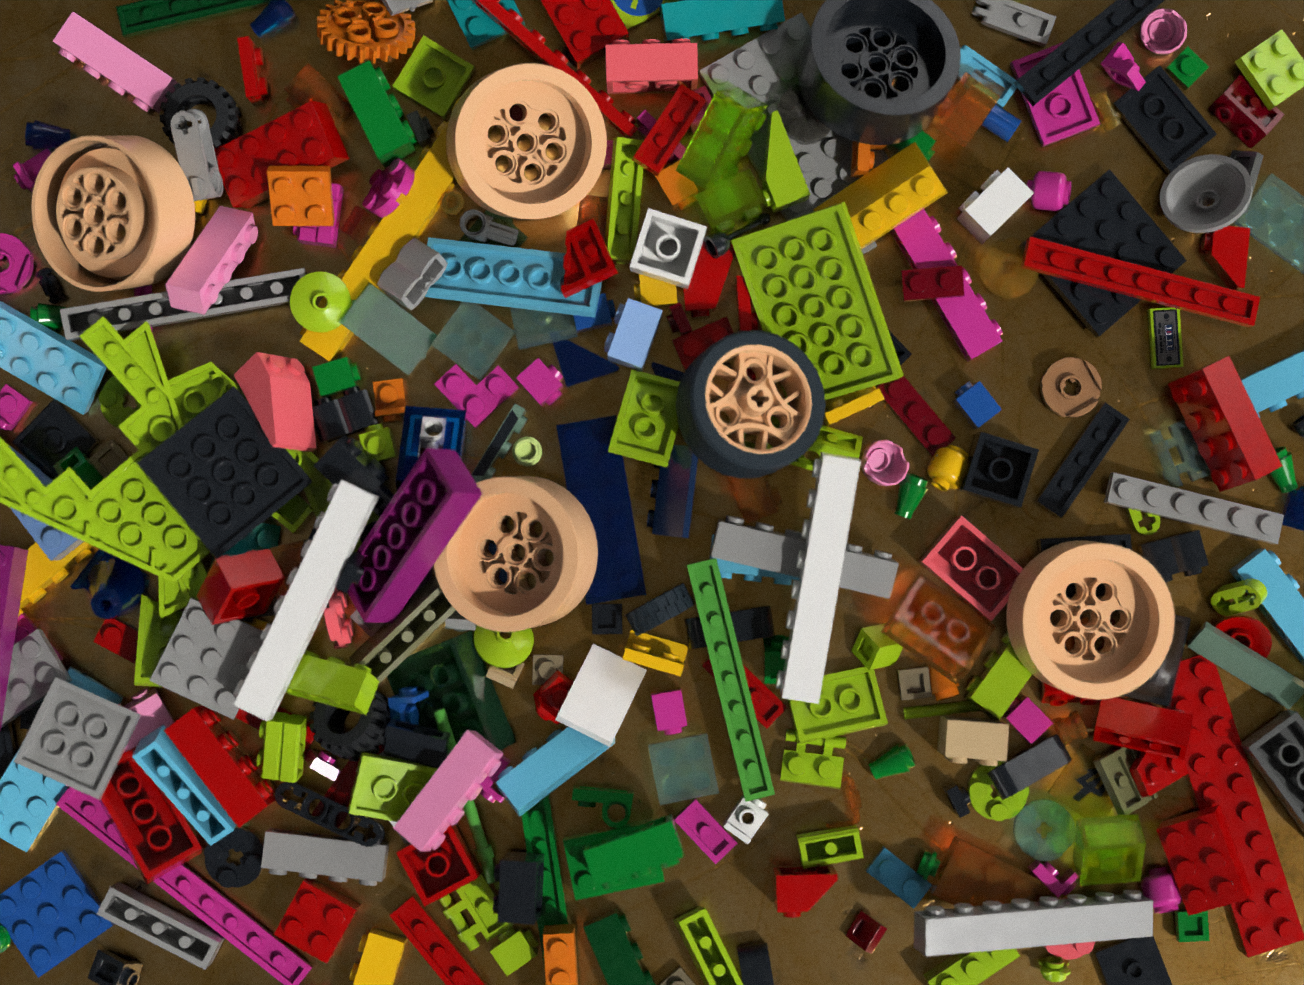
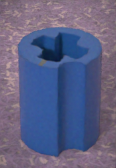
[981,104,1021,142]

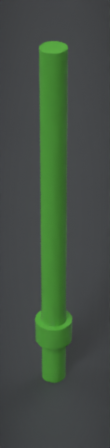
[433,708,495,884]

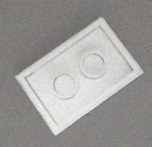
[555,644,647,747]

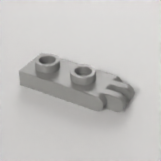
[972,0,1056,47]

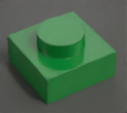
[1165,46,1209,90]
[1175,910,1209,942]

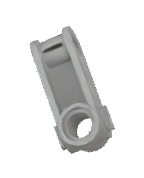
[171,109,223,201]

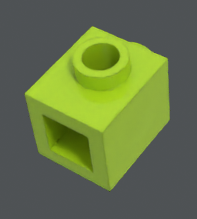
[359,423,400,463]
[490,926,539,976]

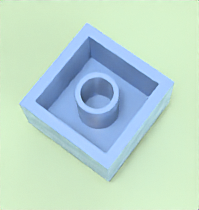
[604,298,663,372]

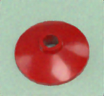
[1214,615,1272,658]

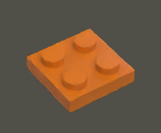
[267,166,335,226]

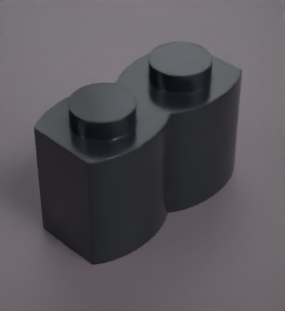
[312,386,380,444]
[1137,530,1209,582]

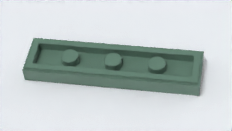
[1188,622,1304,709]

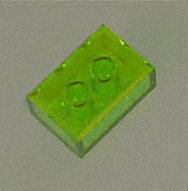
[676,87,768,189]

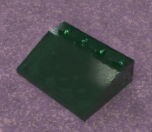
[387,631,516,759]

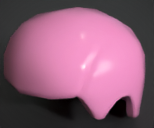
[1140,8,1187,54]
[861,440,909,486]

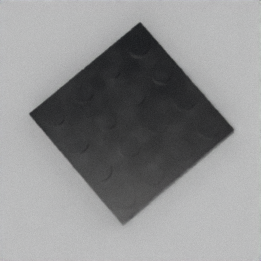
[1019,169,1187,338]
[136,386,313,559]

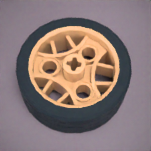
[676,330,825,479]

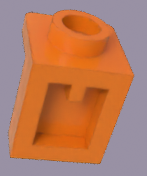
[850,141,887,178]
[373,378,408,423]

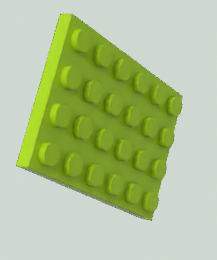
[731,202,904,406]

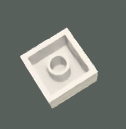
[957,167,1034,244]
[630,208,707,289]

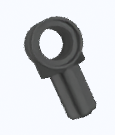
[460,209,518,246]

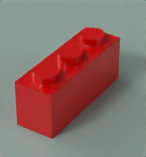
[1093,696,1194,761]

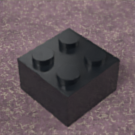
[958,432,1039,508]
[493,852,545,925]

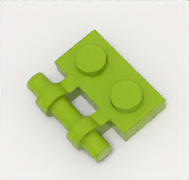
[780,729,847,789]
[439,872,514,951]

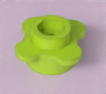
[1039,955,1071,982]

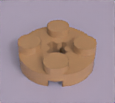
[1040,357,1102,418]

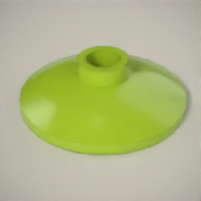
[290,272,351,332]
[473,625,534,668]

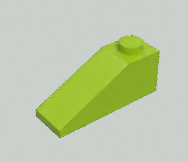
[760,110,811,213]

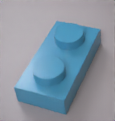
[865,846,932,909]

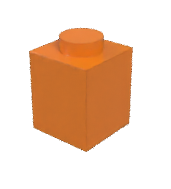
[654,160,699,210]

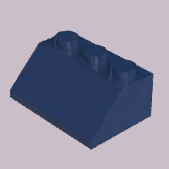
[647,445,698,538]

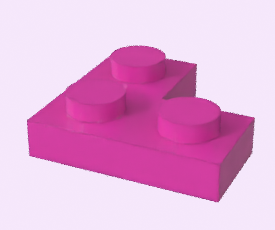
[434,364,519,428]

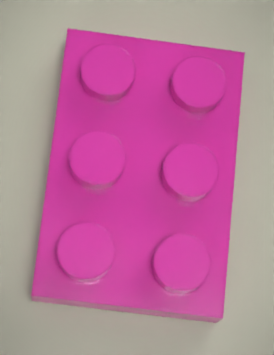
[1010,42,1100,147]

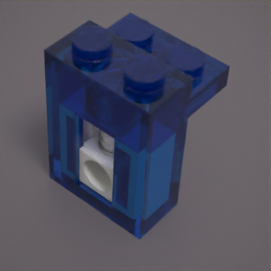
[395,406,467,491]

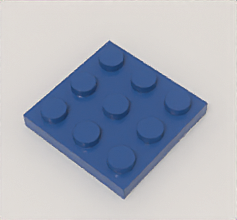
[0,850,115,978]

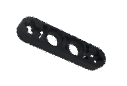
[275,782,385,847]

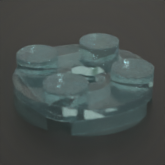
[1013,799,1076,861]

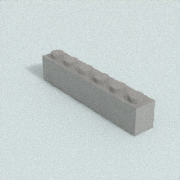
[710,515,899,599]

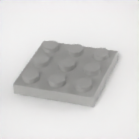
[150,597,264,720]
[13,677,141,800]

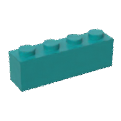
[659,0,785,41]

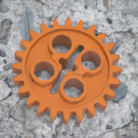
[317,0,416,63]

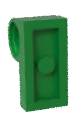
[572,785,634,828]

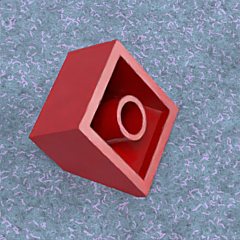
[773,866,838,918]

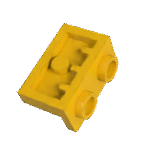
[824,386,884,426]
[622,630,688,677]

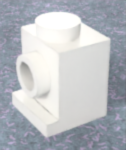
[722,794,769,844]

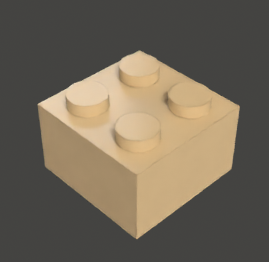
[937,715,1009,766]

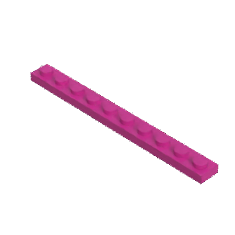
[56,787,313,985]

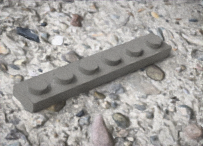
[1104,472,1284,544]

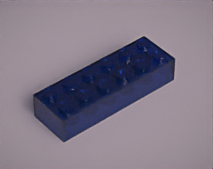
[556,415,646,605]

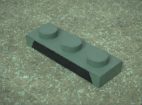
[471,403,528,483]

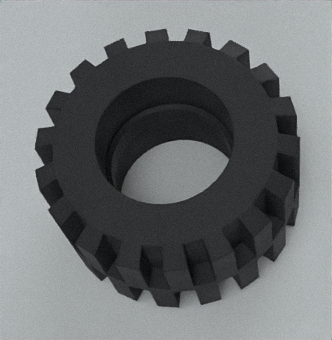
[159,77,242,150]
[309,690,391,761]

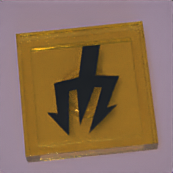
[1048,743,1114,828]

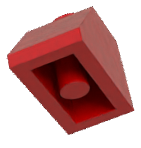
[1201,226,1250,291]

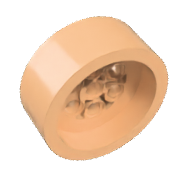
[446,64,607,219]
[31,135,195,292]
[434,476,598,632]
[1006,540,1175,699]

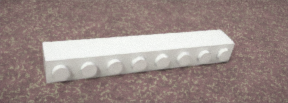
[776,452,861,704]
[233,480,379,721]

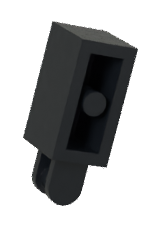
[314,435,394,516]

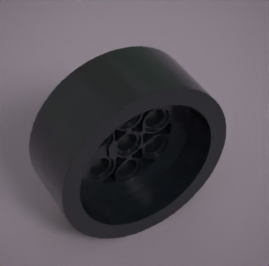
[797,0,961,145]

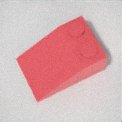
[234,352,316,452]

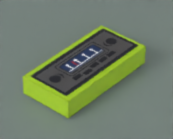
[1148,307,1184,369]

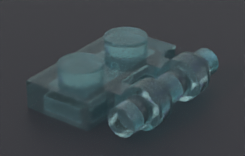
[1149,420,1211,488]

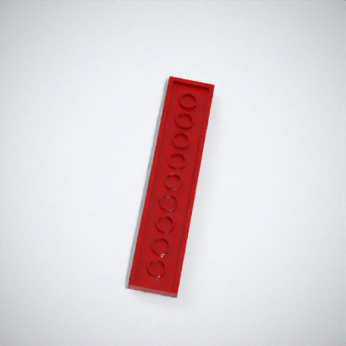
[1164,654,1304,958]

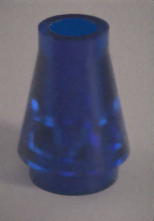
[250,0,296,38]
[25,120,71,150]

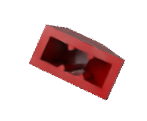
[683,234,739,318]

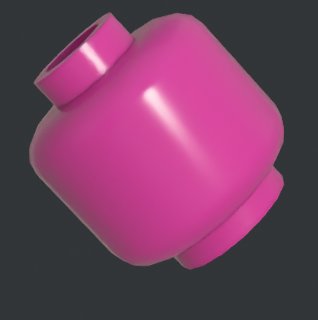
[1027,171,1071,211]
[1141,867,1183,914]

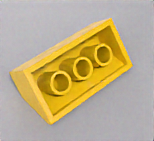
[813,142,948,250]

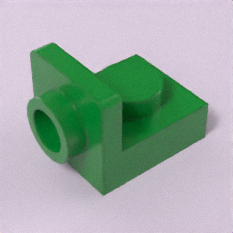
[763,635,789,684]

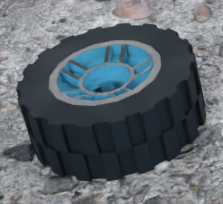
[625,583,695,636]

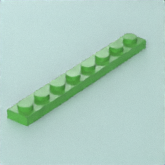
[687,558,775,802]

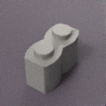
[377,238,448,310]

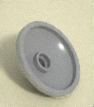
[1160,155,1253,233]

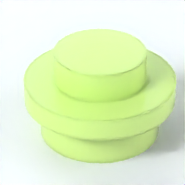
[512,436,542,467]

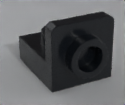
[88,950,143,985]

